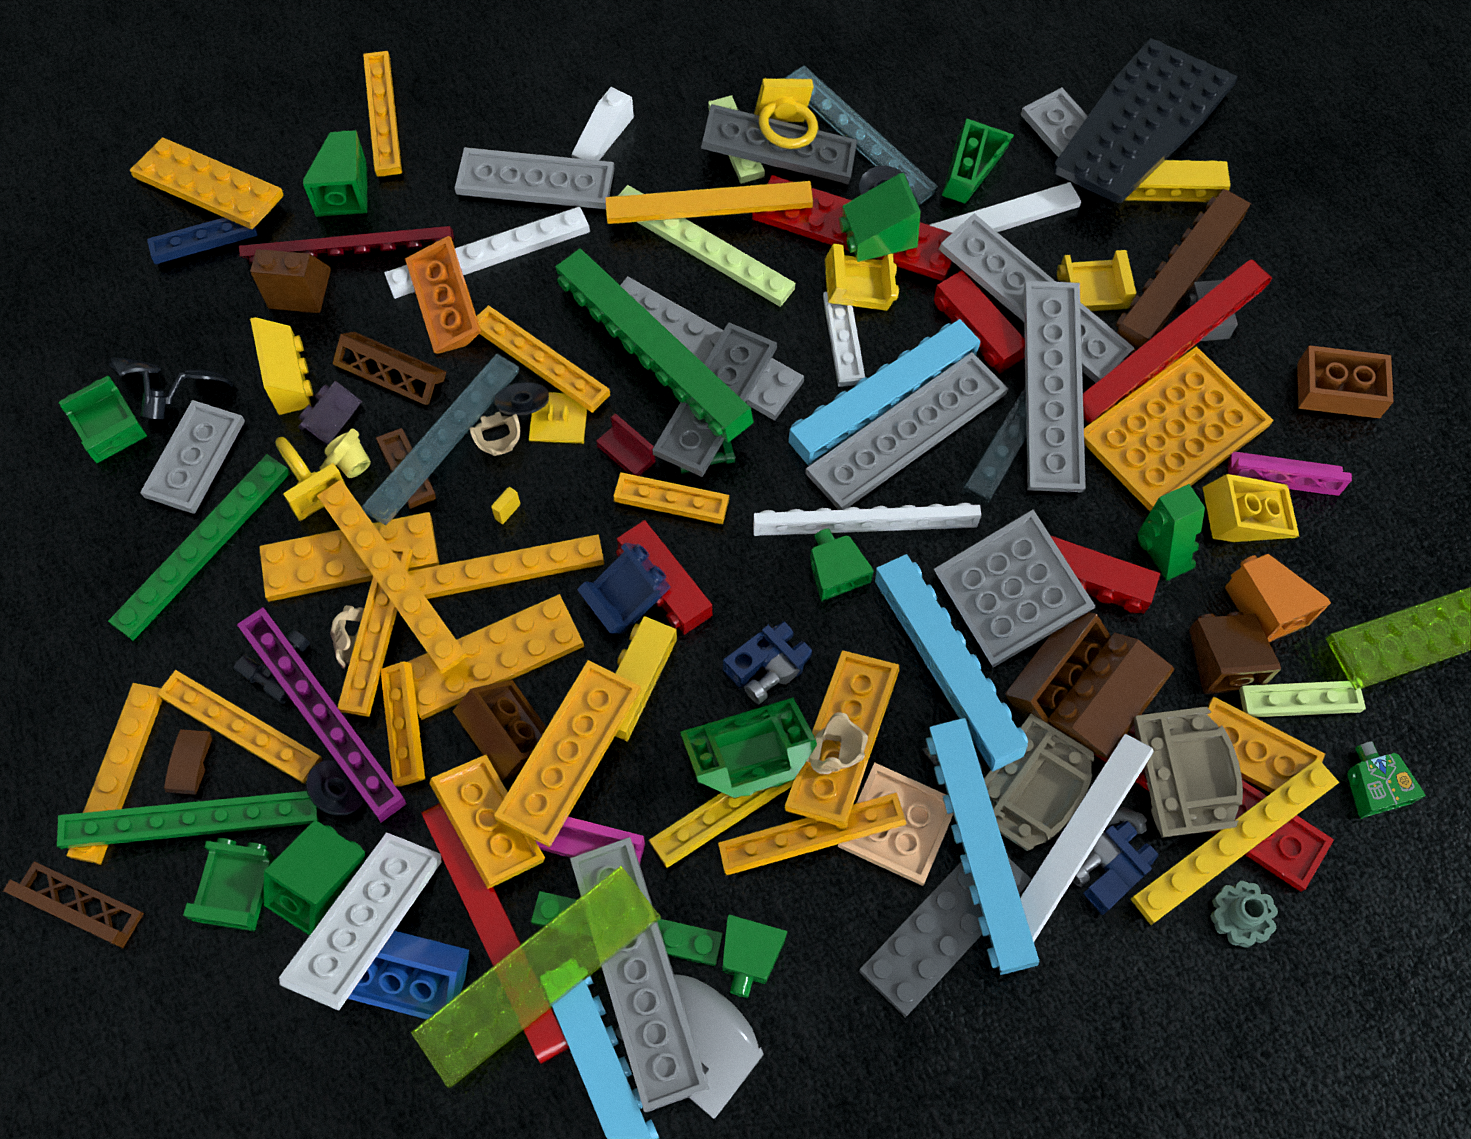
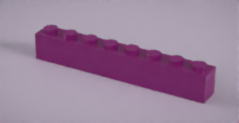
[237,608,406,822]

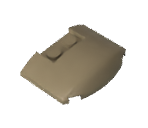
[1134,707,1243,838]
[984,714,1094,851]

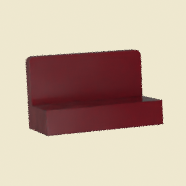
[596,414,655,476]

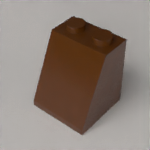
[250,249,331,313]
[1189,612,1281,694]

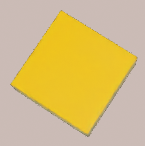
[491,487,521,525]

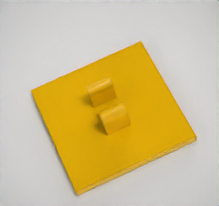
[529,392,587,444]

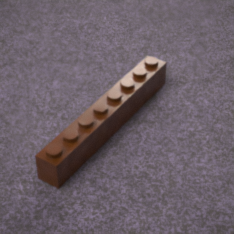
[1115,189,1251,350]

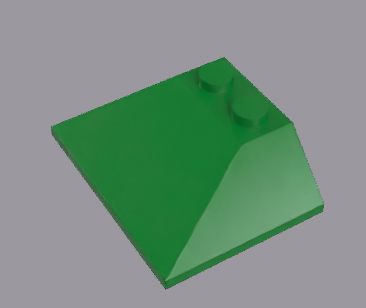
[680,698,817,798]

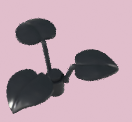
[109,358,234,419]

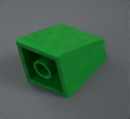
[303,130,367,217]
[839,173,921,262]
[264,820,365,935]

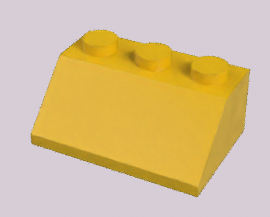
[250,318,313,415]

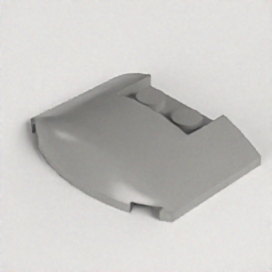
[614,974,763,1119]

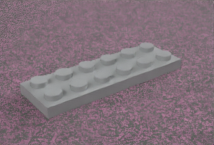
[455,148,614,209]

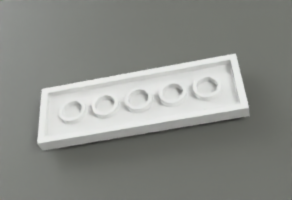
[279,833,442,1010]

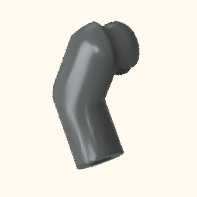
[1105,807,1147,834]

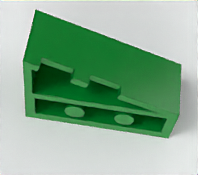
[942,119,1014,204]
[1137,484,1205,581]

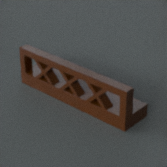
[333,332,446,405]
[3,861,144,948]

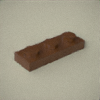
[376,428,436,509]

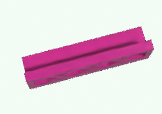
[1228,452,1352,496]
[535,817,645,865]

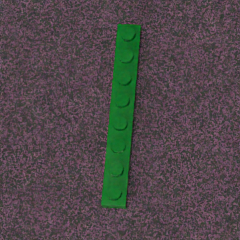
[108,454,290,641]
[57,791,319,849]

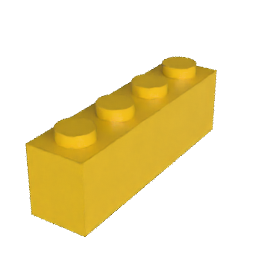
[1125,160,1230,202]
[615,616,677,742]

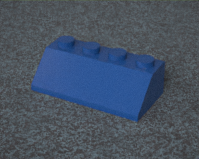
[347,931,469,1025]

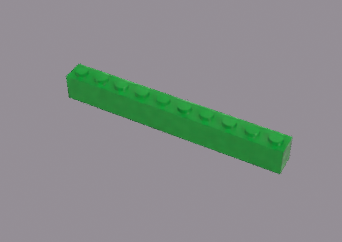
[555,249,754,443]

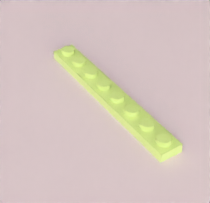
[618,185,795,307]

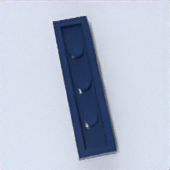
[147,217,258,264]

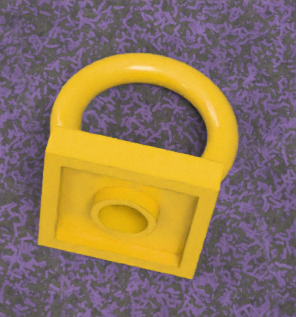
[754,79,818,149]
[275,437,345,521]

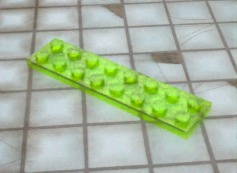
[411,865,661,1088]

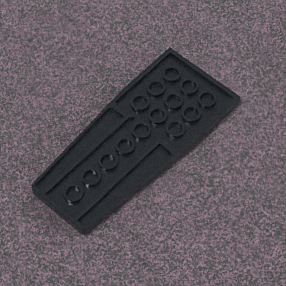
[1053,38,1238,203]

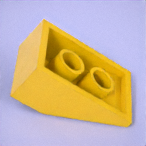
[1203,474,1299,542]

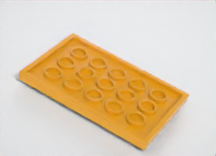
[1084,347,1274,512]

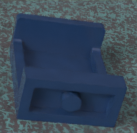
[577,543,671,634]

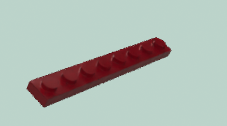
[239,226,454,263]

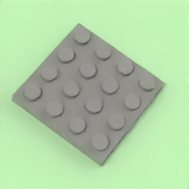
[934,510,1095,667]

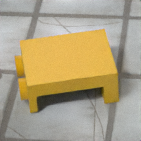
[825,244,899,311]
[1057,250,1136,311]

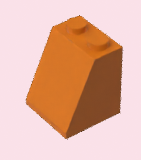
[1225,554,1331,642]

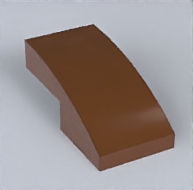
[164,730,212,795]

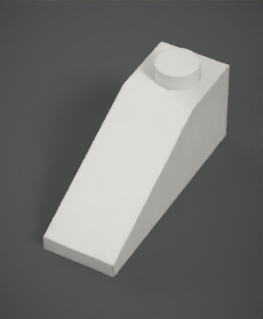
[572,87,634,161]

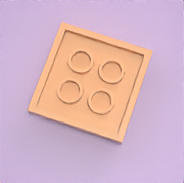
[838,763,953,886]

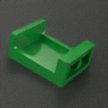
[59,376,147,463]
[183,838,275,931]

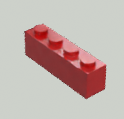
[934,270,1025,374]
[616,520,712,635]
[1051,536,1160,614]

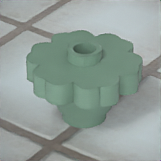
[1211,881,1278,948]

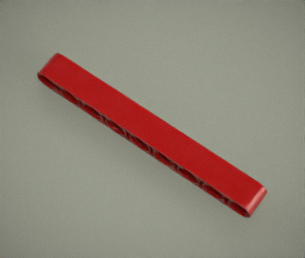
[1083,259,1272,424]
[421,803,569,1064]

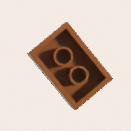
[1297,346,1393,418]

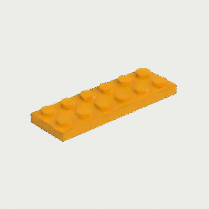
[130,137,284,229]
[260,512,439,601]
[408,594,584,720]
[785,650,899,828]
[494,660,641,847]

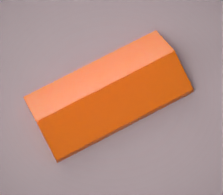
[405,236,481,354]

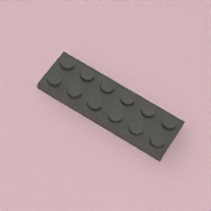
[701,104,857,184]
[652,323,777,477]
[858,858,1032,1018]

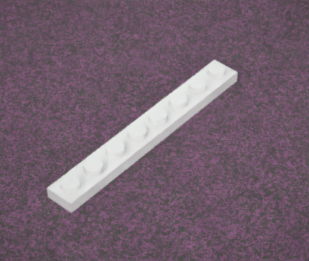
[384,207,590,299]
[753,503,981,536]

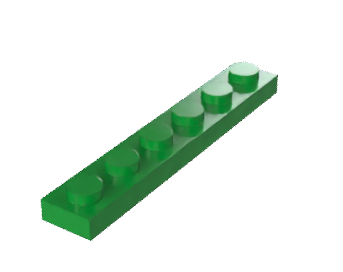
[531,891,723,967]

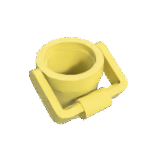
[319,429,371,478]

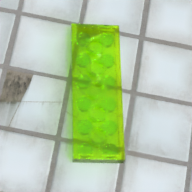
[1326,587,1471,690]

